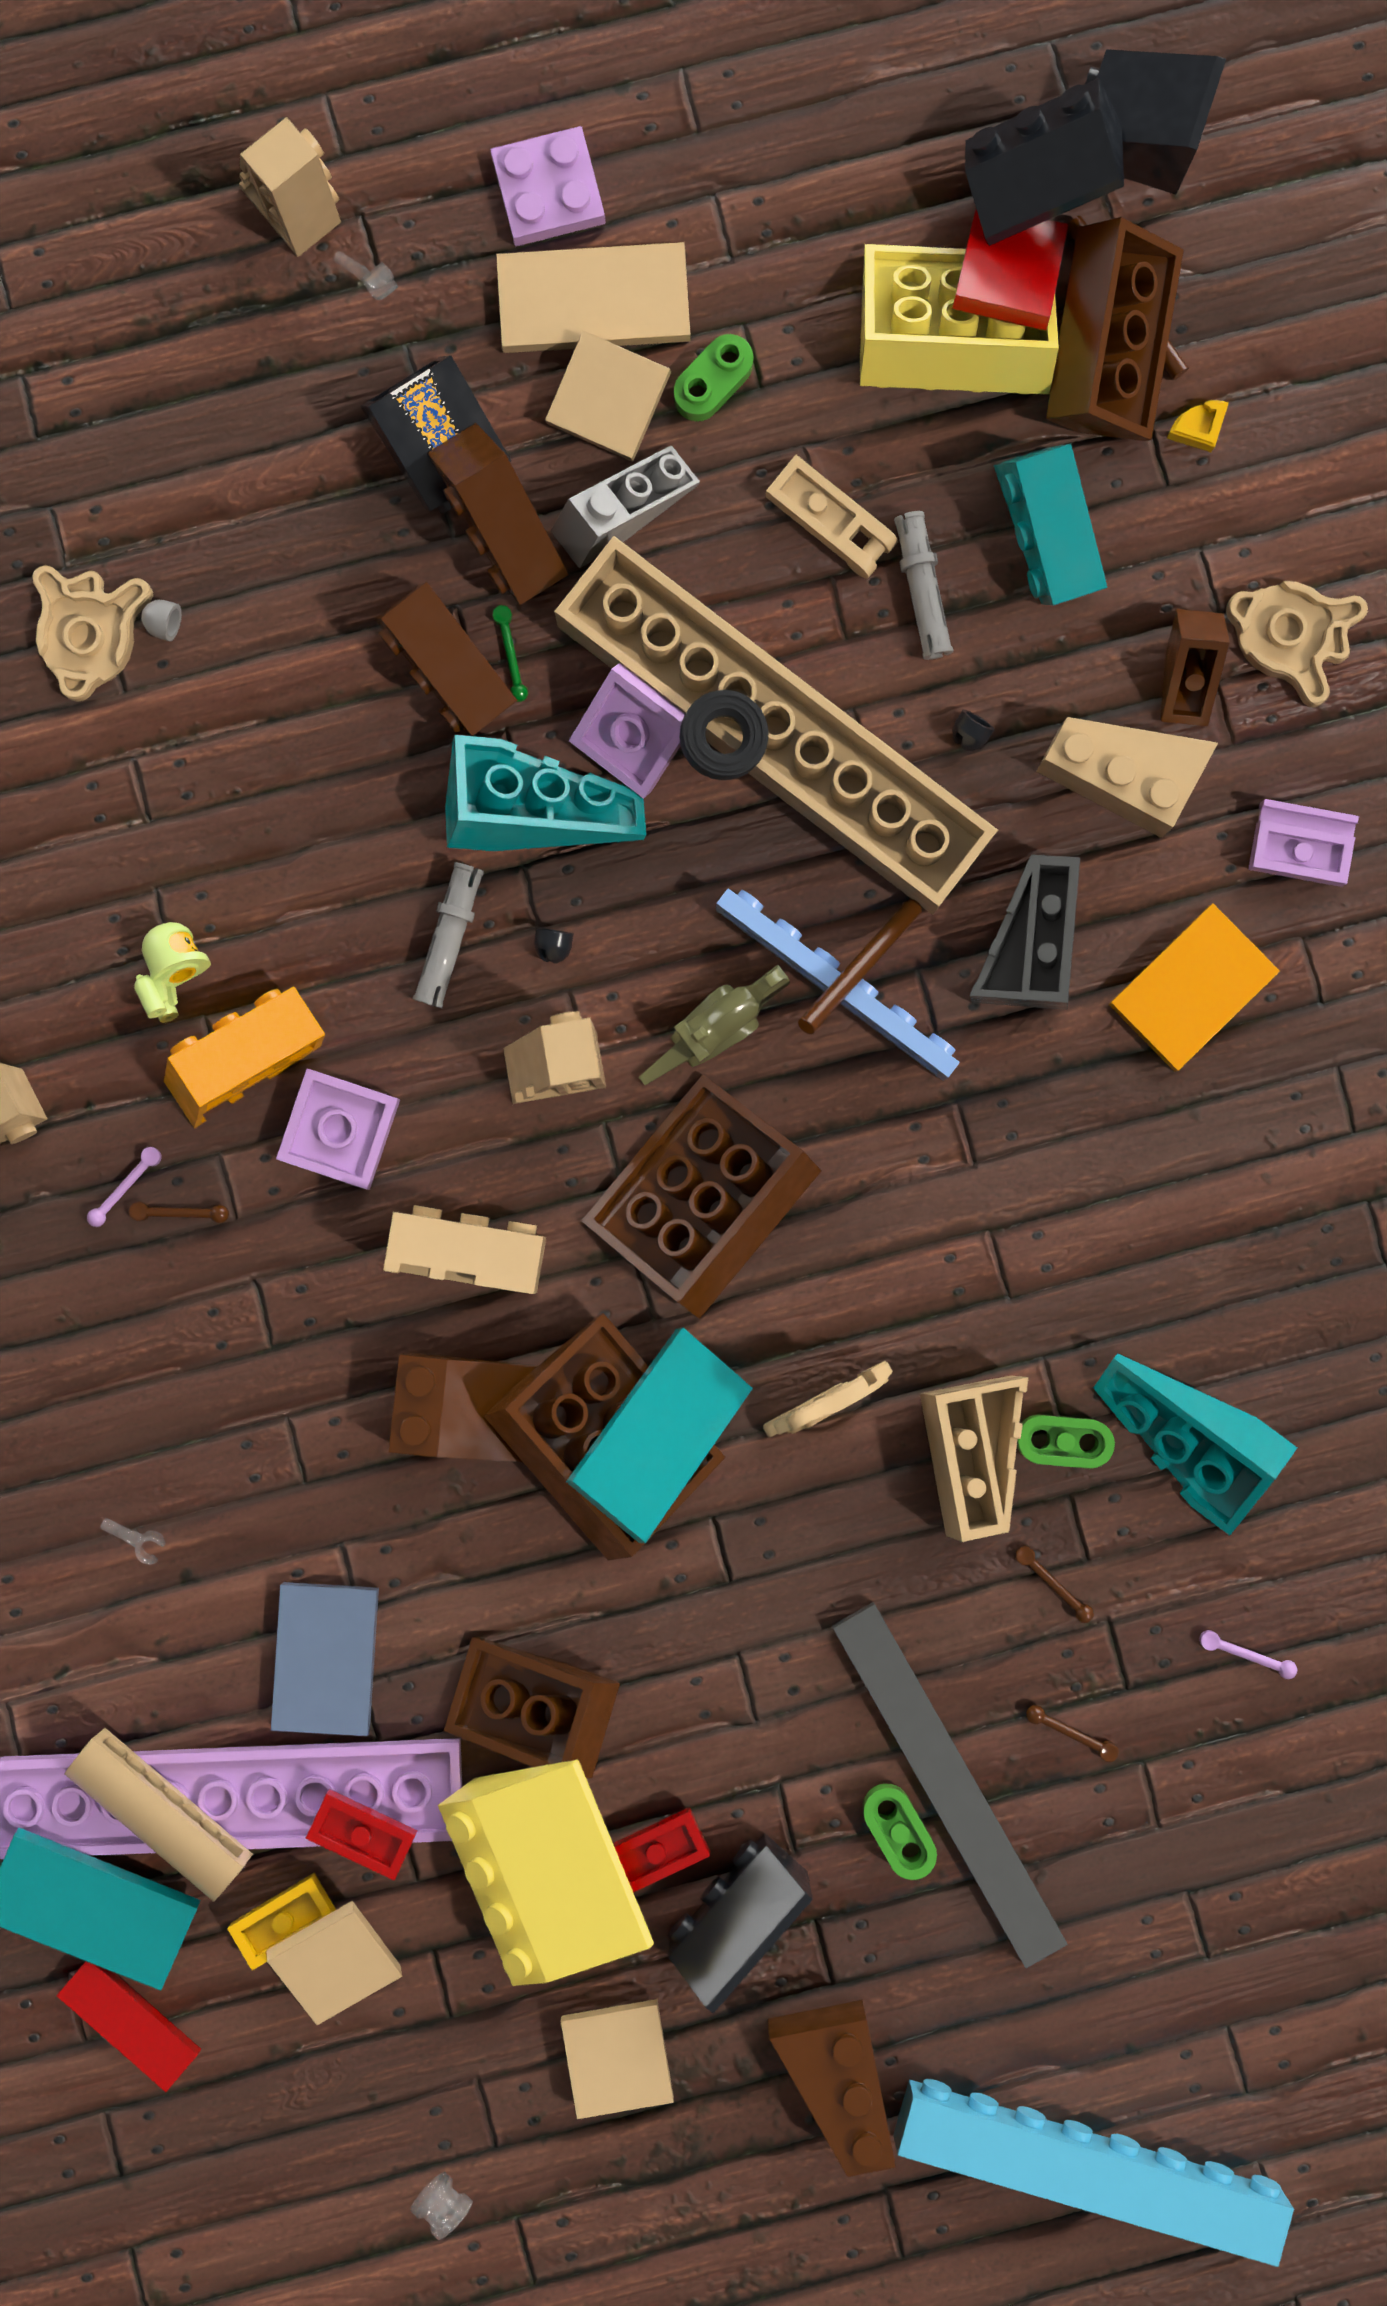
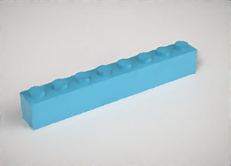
[893,2079,1294,2267]

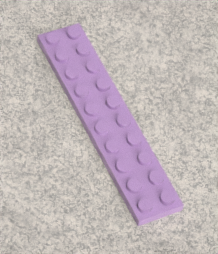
[0,1738,462,1859]

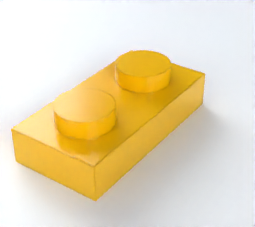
[227,1872,336,1971]

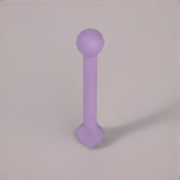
[87,1147,162,1227]
[1199,1630,1297,1679]

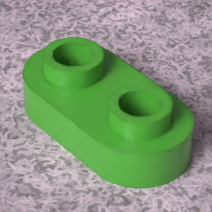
[674,334,753,421]
[1017,1414,1115,1468]
[862,1783,937,1880]

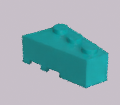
[993,444,1108,606]

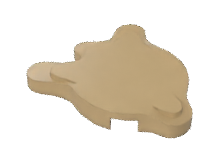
[32,565,153,702]
[1226,581,1368,708]
[763,1361,893,1438]

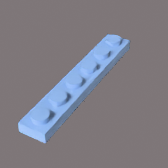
[716,888,960,1081]

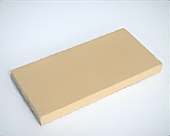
[496,242,690,353]

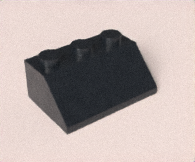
[965,78,1124,246]
[668,1833,813,2014]

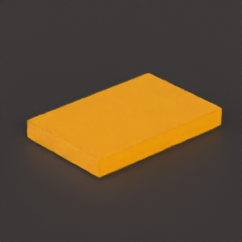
[1109,903,1280,1072]

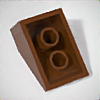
[389,1352,538,1462]
[444,1637,620,1779]

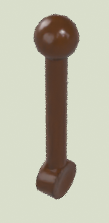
[129,1202,229,1223]
[1015,1545,1094,1623]
[1026,1705,1119,1762]

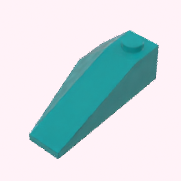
[445,735,646,851]
[1093,1354,1297,1536]

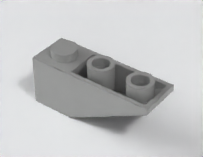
[551,445,700,568]

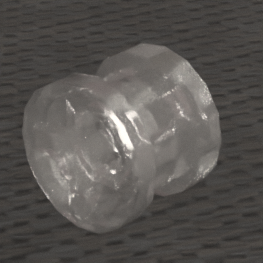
[410,2172,473,2241]

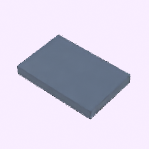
[271,1582,379,1736]

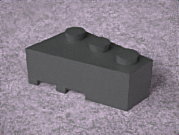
[970,855,1080,1010]

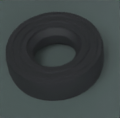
[680,690,769,780]

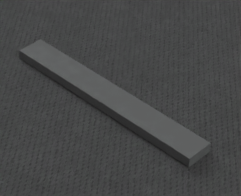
[832,1602,1068,1969]

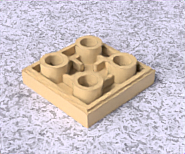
[545,331,671,462]
[266,1901,402,2025]
[561,1999,674,2119]

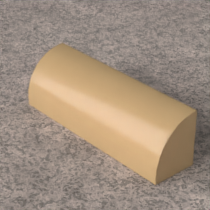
[65,1728,253,1902]

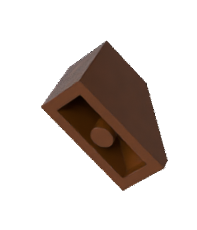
[1160,609,1230,726]

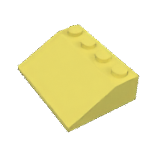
[860,244,1059,394]
[438,1759,654,1986]

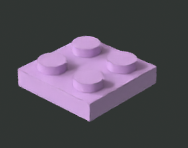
[491,126,606,247]
[569,663,685,799]
[276,1068,400,1190]

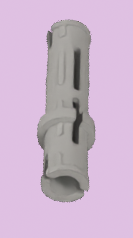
[894,511,954,660]
[413,862,484,1008]

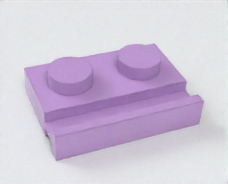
[1248,799,1359,887]

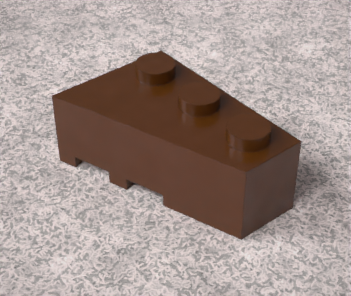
[427,423,569,605]
[375,582,517,736]
[768,2000,896,2177]

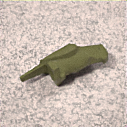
[639,965,790,1086]

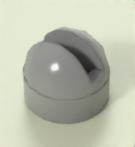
[141,600,182,641]

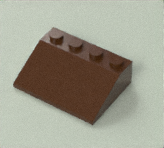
[581,1074,822,1319]
[484,1313,726,1561]

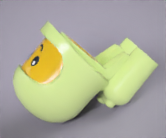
[134,922,211,1023]

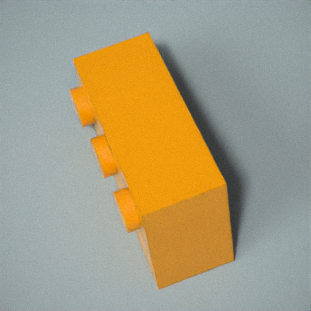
[164,986,326,1129]

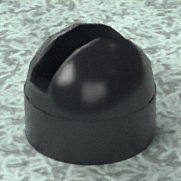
[952,709,995,751]
[534,928,574,964]

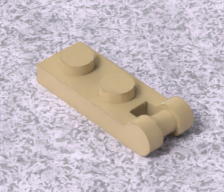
[765,455,898,579]

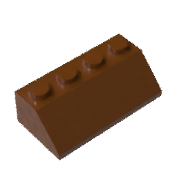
[1046,217,1184,441]

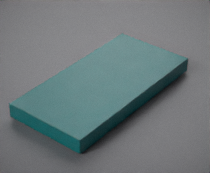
[566,1327,753,1543]
[0,1828,201,1991]

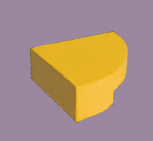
[1166,400,1229,452]

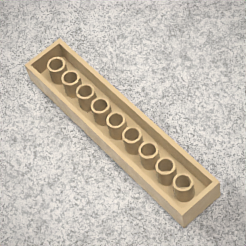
[554,536,998,915]

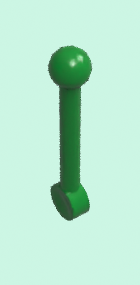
[493,605,528,702]

